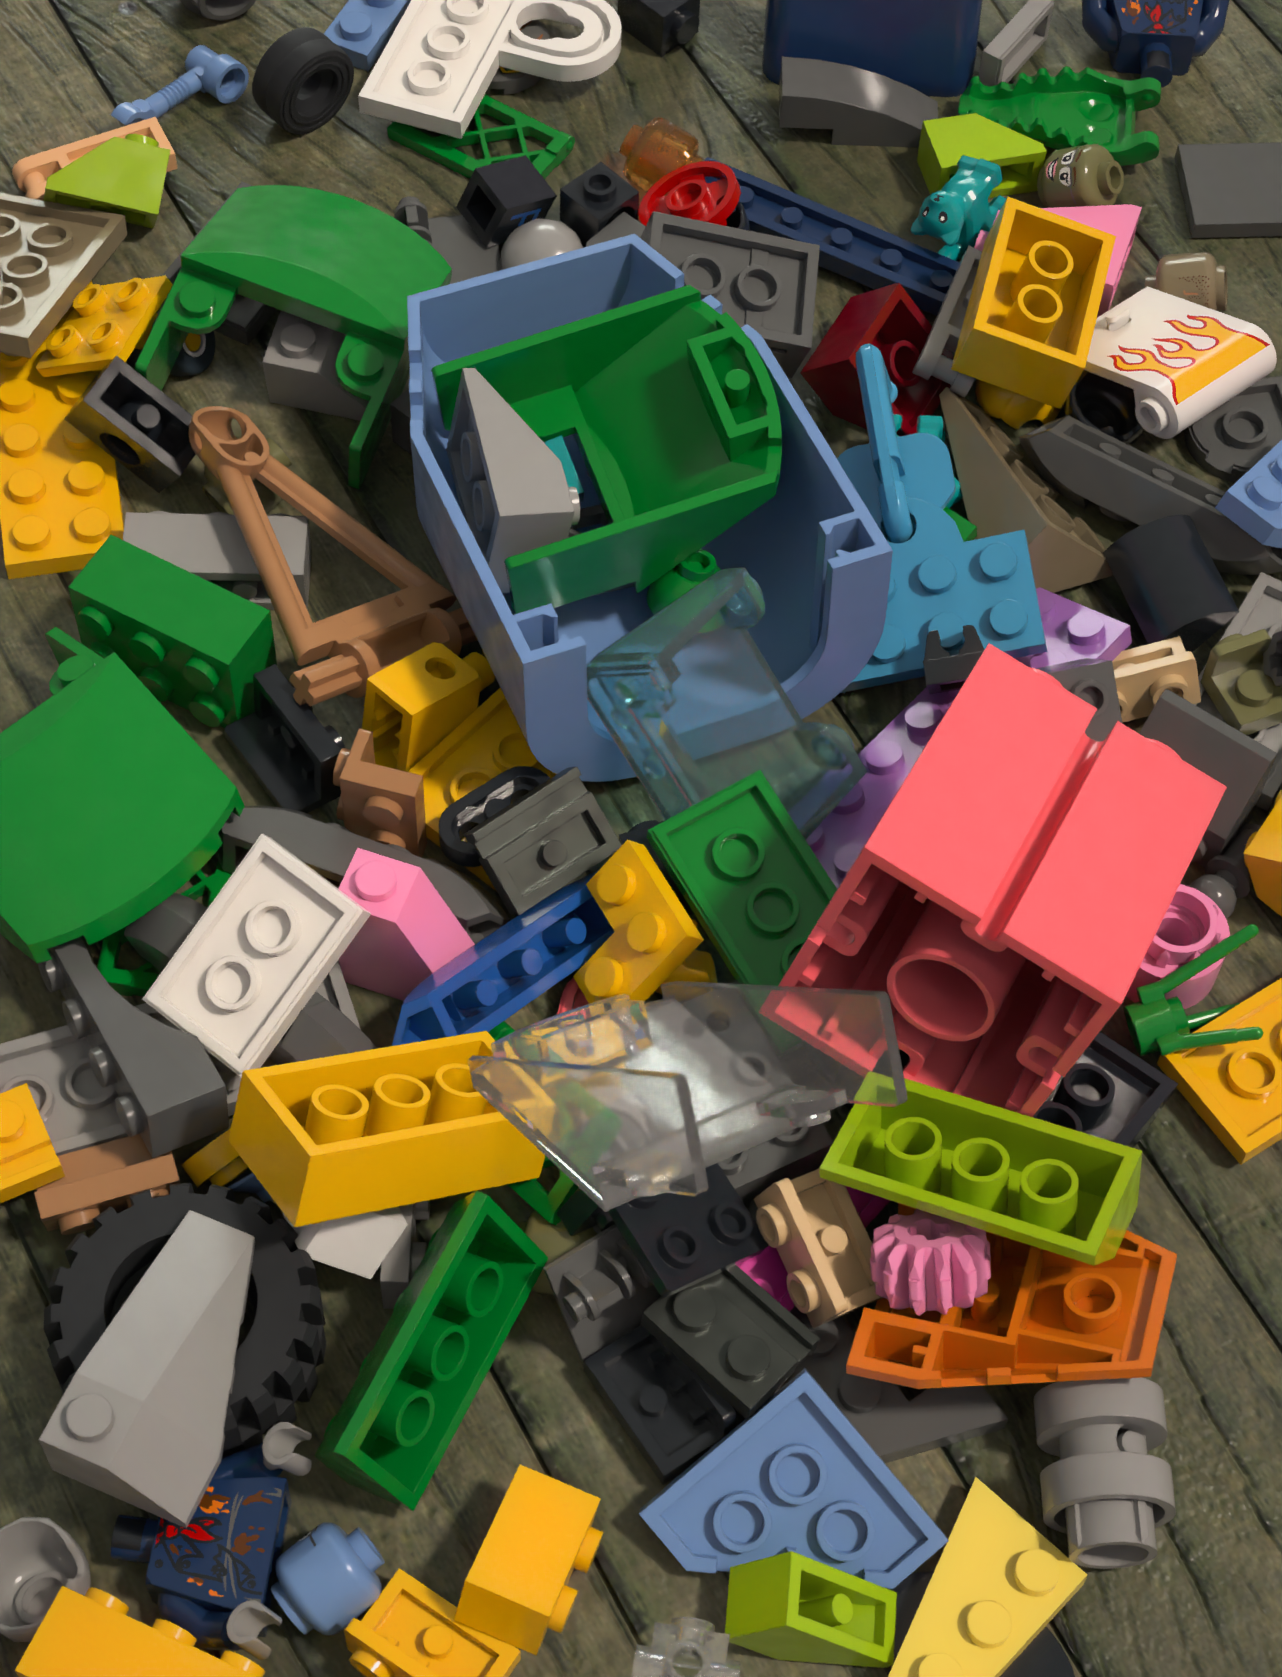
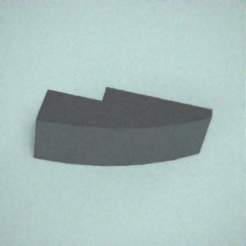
[779,57,938,148]

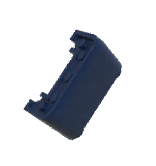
[762,0,983,97]

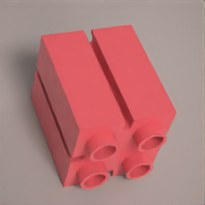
[763,643,1227,1117]

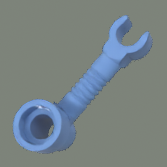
[111,45,249,126]

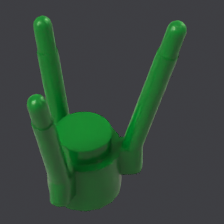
[1123,924,1264,1056]

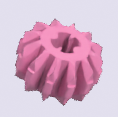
[870,1209,991,1316]

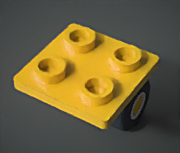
[36,275,216,377]

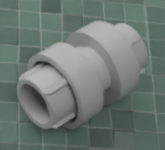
[1033,1377,1176,1569]

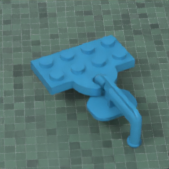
[837,343,1048,693]

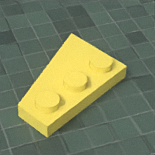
[888,1477,1087,1677]

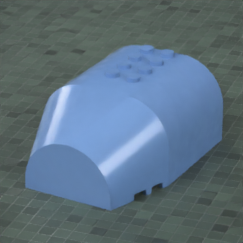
[407,234,893,782]

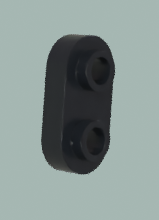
[439,766,550,867]

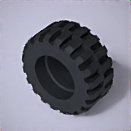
[44,1183,326,1458]

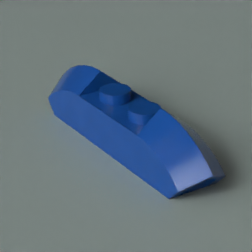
[392,870,614,1046]

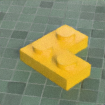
[573,840,704,1029]

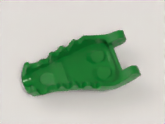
[958,66,1161,166]

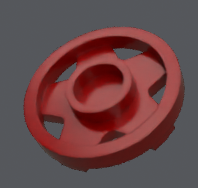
[638,161,742,226]

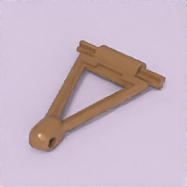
[188,406,477,706]

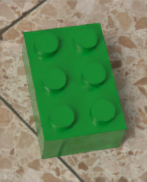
[68,535,278,728]

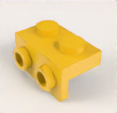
[344,1568,521,1677]

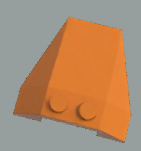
[846,1203,1177,1389]

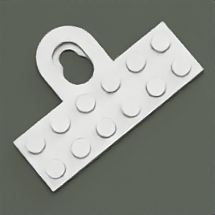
[358,0,622,139]

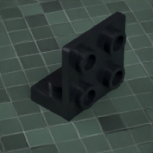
[557,1129,769,1297]

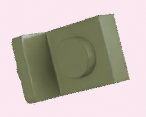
[1200,629,1282,735]

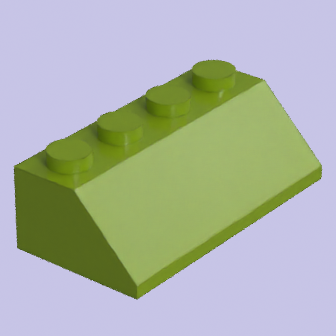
[819,1069,1142,1266]

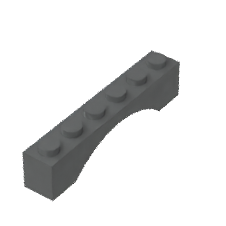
[38,935,229,1158]

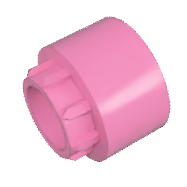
[1126,884,1230,1009]

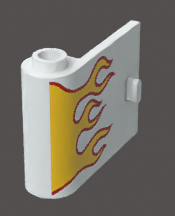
[1084,286,1277,439]

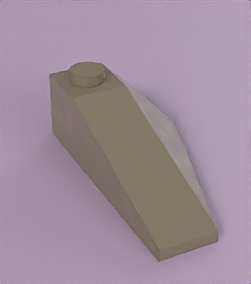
[939,387,1113,593]

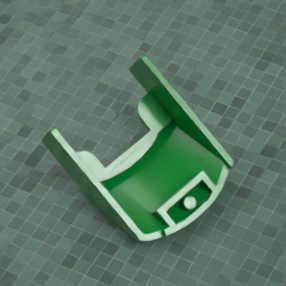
[135,185,452,490]
[431,285,782,614]
[0,627,245,964]

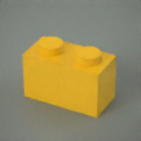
[454,1464,604,1655]

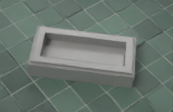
[979,0,1054,86]

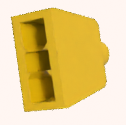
[362,642,495,772]

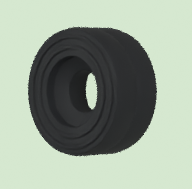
[252,27,354,135]

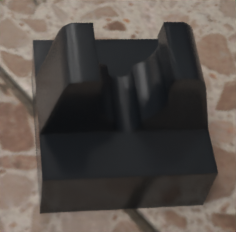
[923,625,985,694]

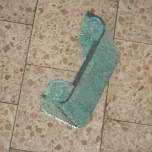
[587,567,867,840]

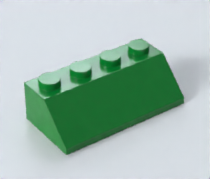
[314,1191,548,1512]

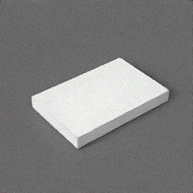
[142,834,371,1077]

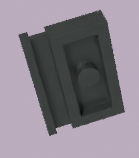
[464,766,622,915]
[641,1264,820,1420]

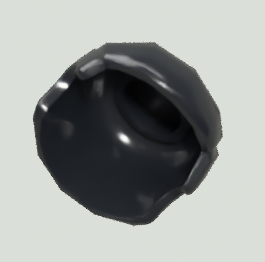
[1064,370,1145,445]

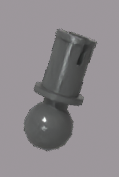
[1190,823,1261,919]

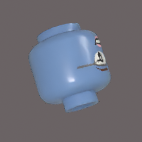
[271,1522,385,1635]

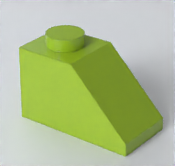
[917,113,1047,199]
[43,134,170,229]
[724,1551,897,1668]

